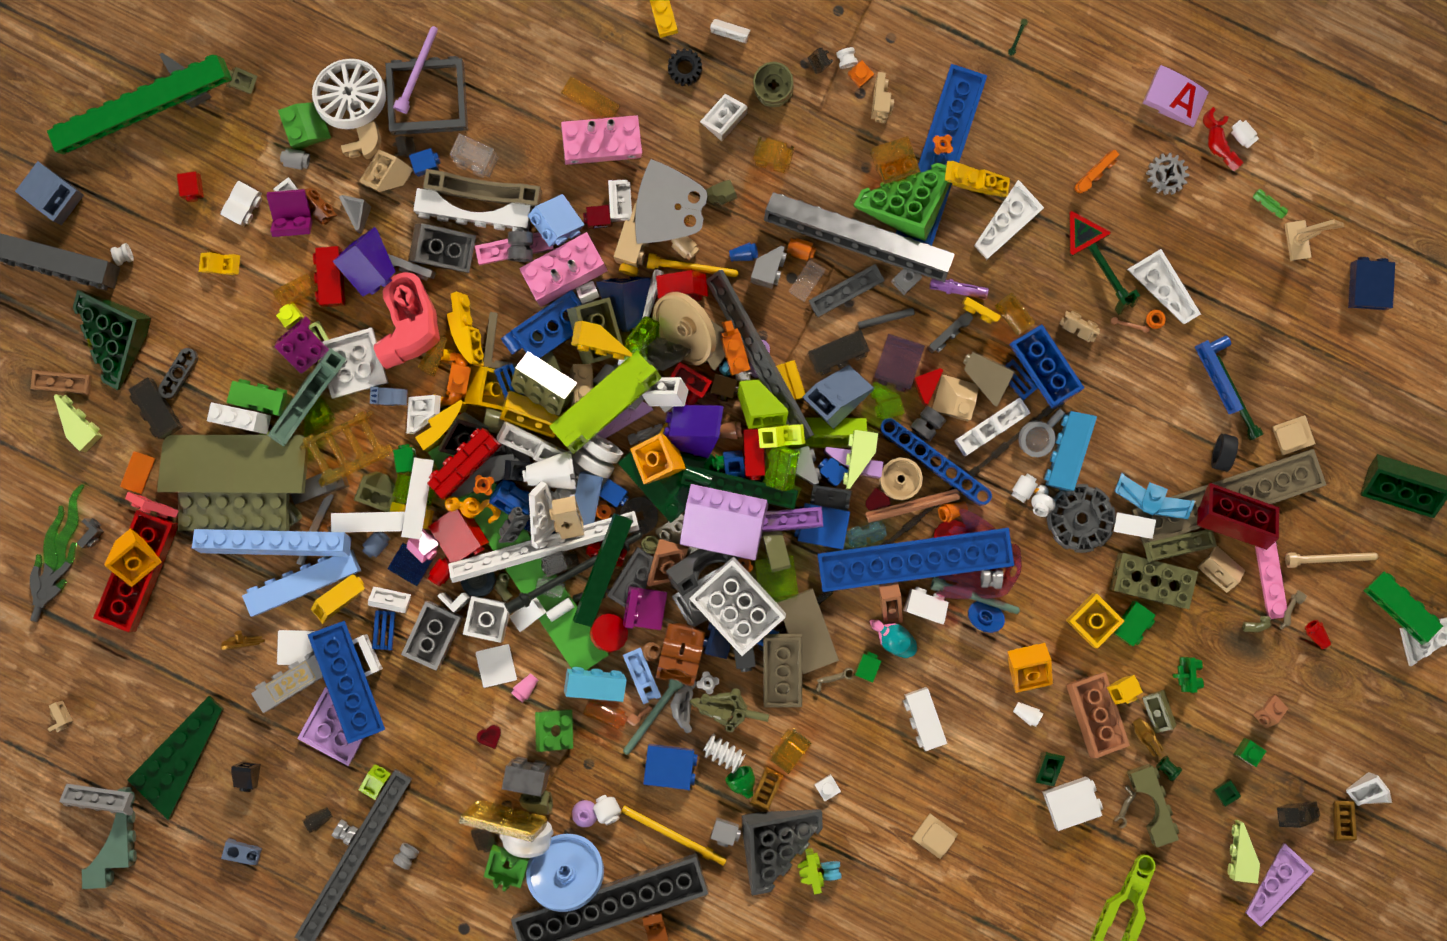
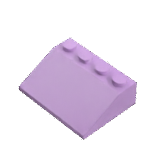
[680,484,768,561]

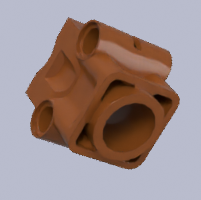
[656,623,706,686]

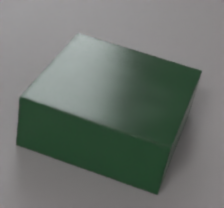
[1213,779,1241,807]

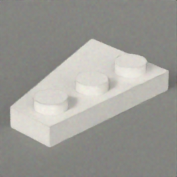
[529,481,555,549]

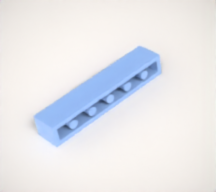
[242,550,361,617]

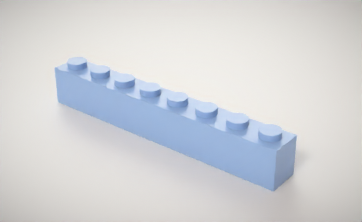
[192,529,351,557]

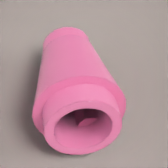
[511,674,539,703]

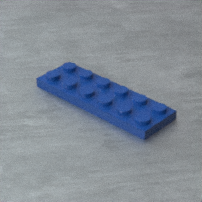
[307,621,385,744]

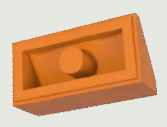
[120,451,156,494]

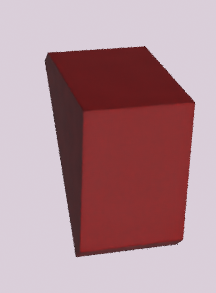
[913,368,943,406]

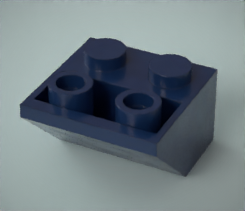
[703,622,731,659]

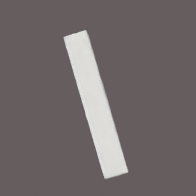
[496,421,608,489]

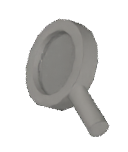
[1018,409,1065,458]

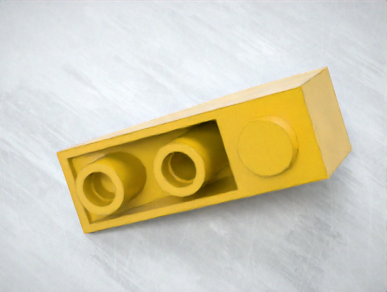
[571,321,632,360]

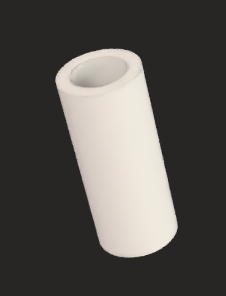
[546,598,575,622]

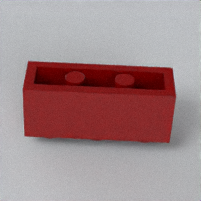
[313,246,346,307]

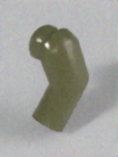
[495,573,513,602]
[1242,616,1272,632]

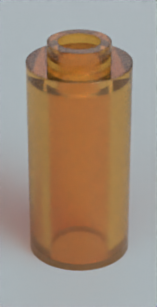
[583,699,628,729]

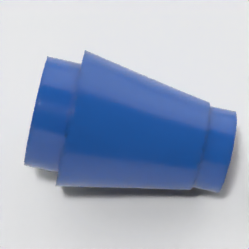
[729,242,758,261]

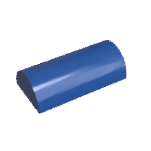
[1009,324,1084,409]

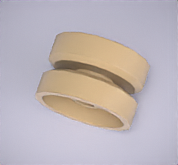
[879,457,923,500]

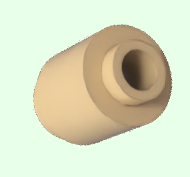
[671,236,700,261]

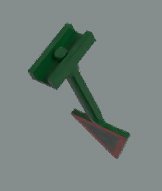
[1069,211,1140,315]

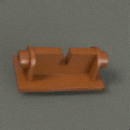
[304,188,337,225]

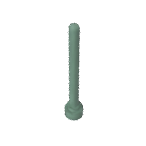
[930,576,1020,614]
[623,679,684,755]

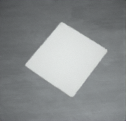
[277,630,315,665]
[476,644,517,688]

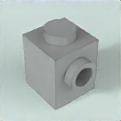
[891,269,922,295]
[711,818,741,847]

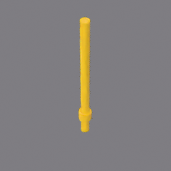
[621,805,727,866]

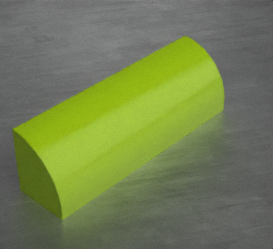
[790,418,867,448]

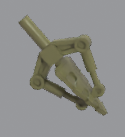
[690,688,770,732]

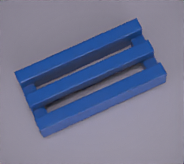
[1005,359,1038,401]
[494,363,525,399]
[372,610,396,650]

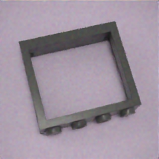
[385,56,468,135]

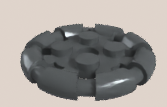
[1047,484,1116,553]

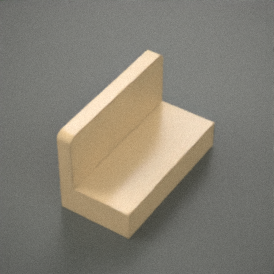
[1198,546,1245,593]

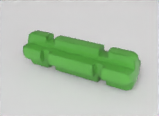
[1253,189,1288,219]

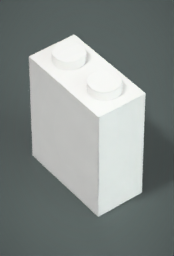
[1042,777,1103,831]

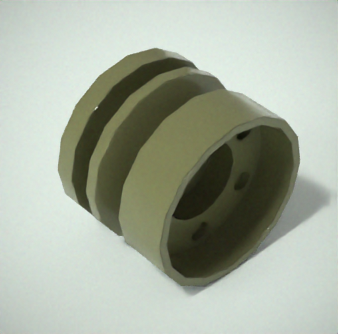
[753,62,794,108]

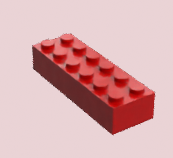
[93,510,178,632]

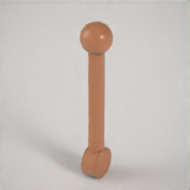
[1110,317,1150,333]

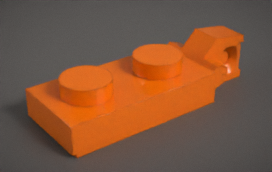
[720,320,751,375]

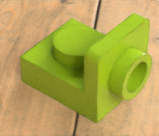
[359,765,391,800]

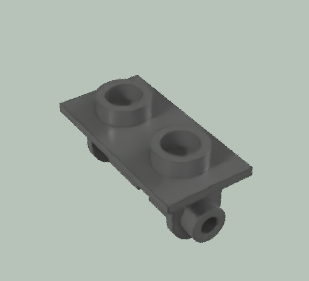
[498,507,530,543]

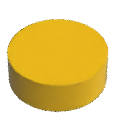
[619,263,639,277]

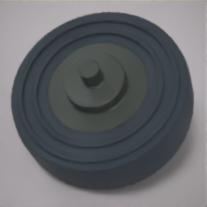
[460,572,496,597]

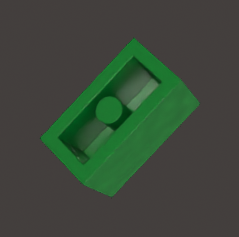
[1112,601,1156,647]

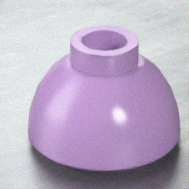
[572,800,597,827]

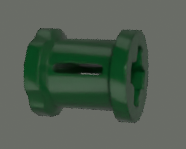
[1156,756,1182,781]

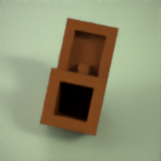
[642,912,669,941]

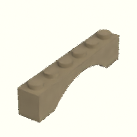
[423,169,542,209]

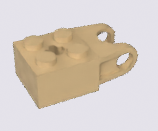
[614,201,649,268]

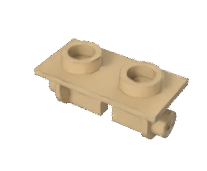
[1059,311,1100,342]

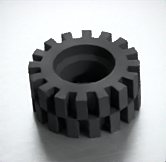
[668,48,702,86]

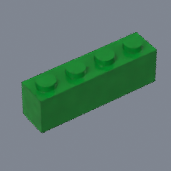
[1363,571,1443,645]

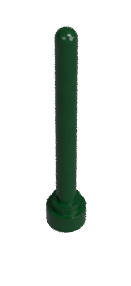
[1216,355,1264,441]

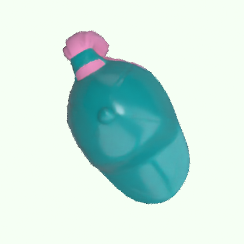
[870,620,917,658]

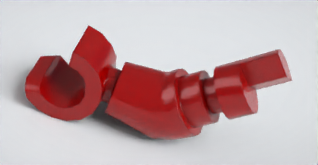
[1203,107,1244,171]

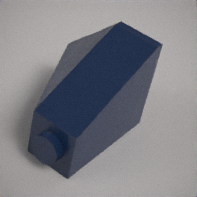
[596,276,651,332]

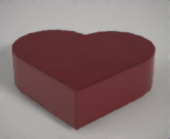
[865,487,891,511]
[476,725,502,749]

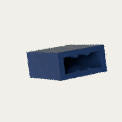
[1348,257,1395,310]

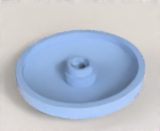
[526,834,604,912]

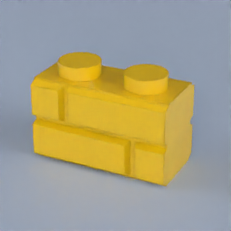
[776,360,805,401]

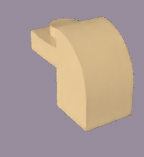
[341,122,381,159]

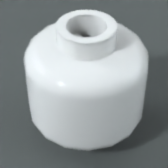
[593,795,621,826]

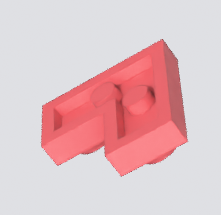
[125,492,178,519]

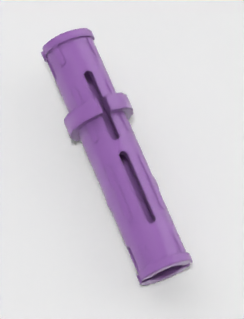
[930,278,989,300]

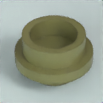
[641,536,659,554]

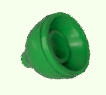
[725,766,755,799]

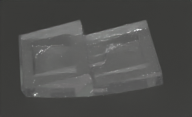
[788,259,826,302]

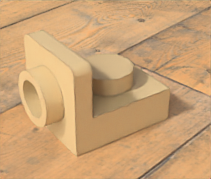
[48,701,73,733]

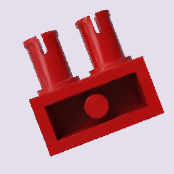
[670,362,713,405]

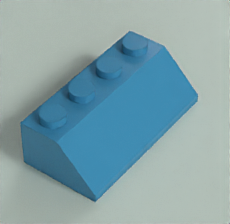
[1044,411,1097,492]

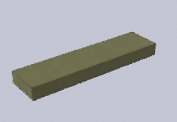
[1143,529,1217,562]

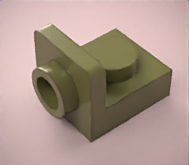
[226,67,257,94]

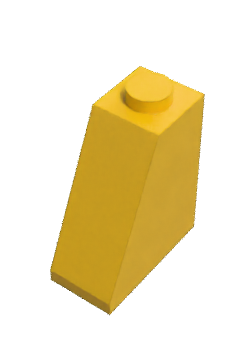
[311,574,365,624]

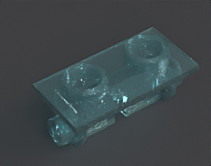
[846,521,887,548]

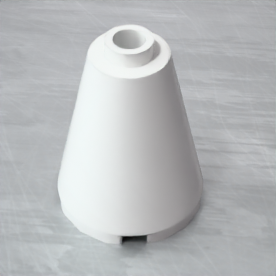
[522,451,576,489]

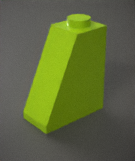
[737,380,788,429]

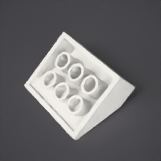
[689,556,786,656]

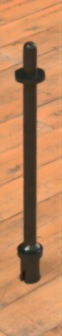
[504,532,643,615]

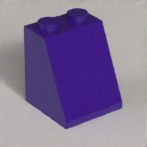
[333,227,395,297]
[663,405,724,458]

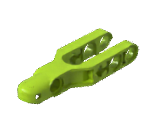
[1090,854,1156,941]

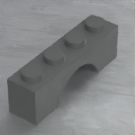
[666,549,740,596]

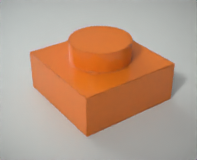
[848,60,875,88]

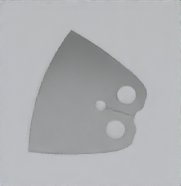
[635,159,707,244]

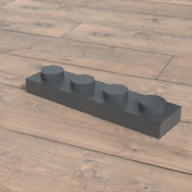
[808,264,885,318]

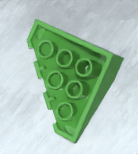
[854,163,951,241]

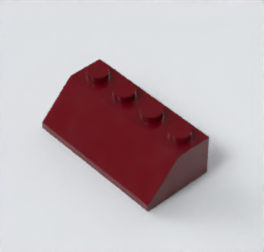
[1197,483,1279,550]

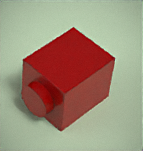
[177,171,204,202]

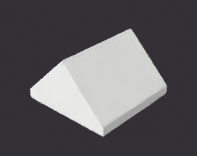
[700,94,747,141]

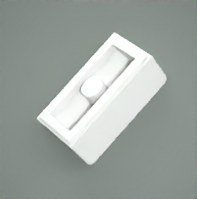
[710,19,750,43]

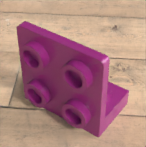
[266,189,313,237]
[274,316,329,374]
[623,586,667,630]

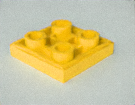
[962,297,1001,324]

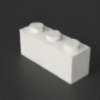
[207,402,271,434]
[903,687,947,751]

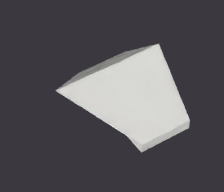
[1346,772,1392,806]

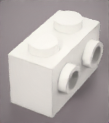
[642,377,688,406]

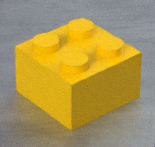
[1066,593,1124,649]

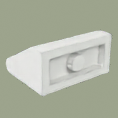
[352,634,383,677]

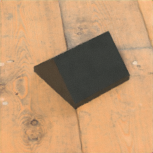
[438,412,489,455]

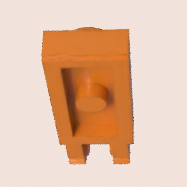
[1075,150,1120,194]

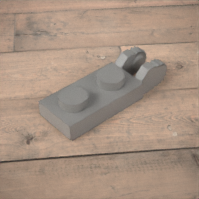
[388,254,436,281]

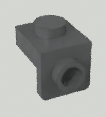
[77,518,104,548]

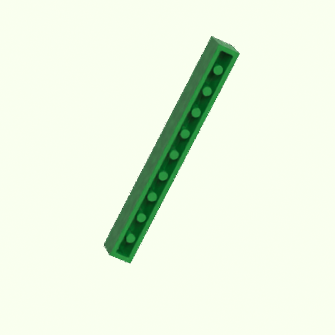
[47,55,232,155]

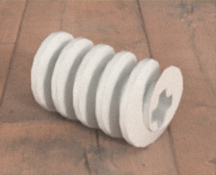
[703,734,746,773]

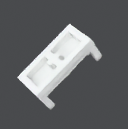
[608,180,632,222]

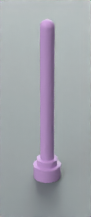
[393,26,438,114]

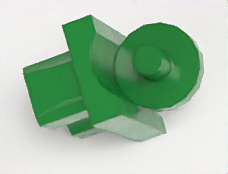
[1172,657,1204,693]

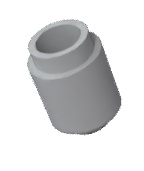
[280,148,310,170]

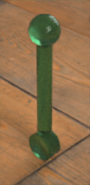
[1008,18,1028,56]

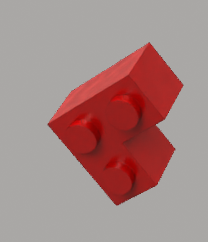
[656,270,708,302]

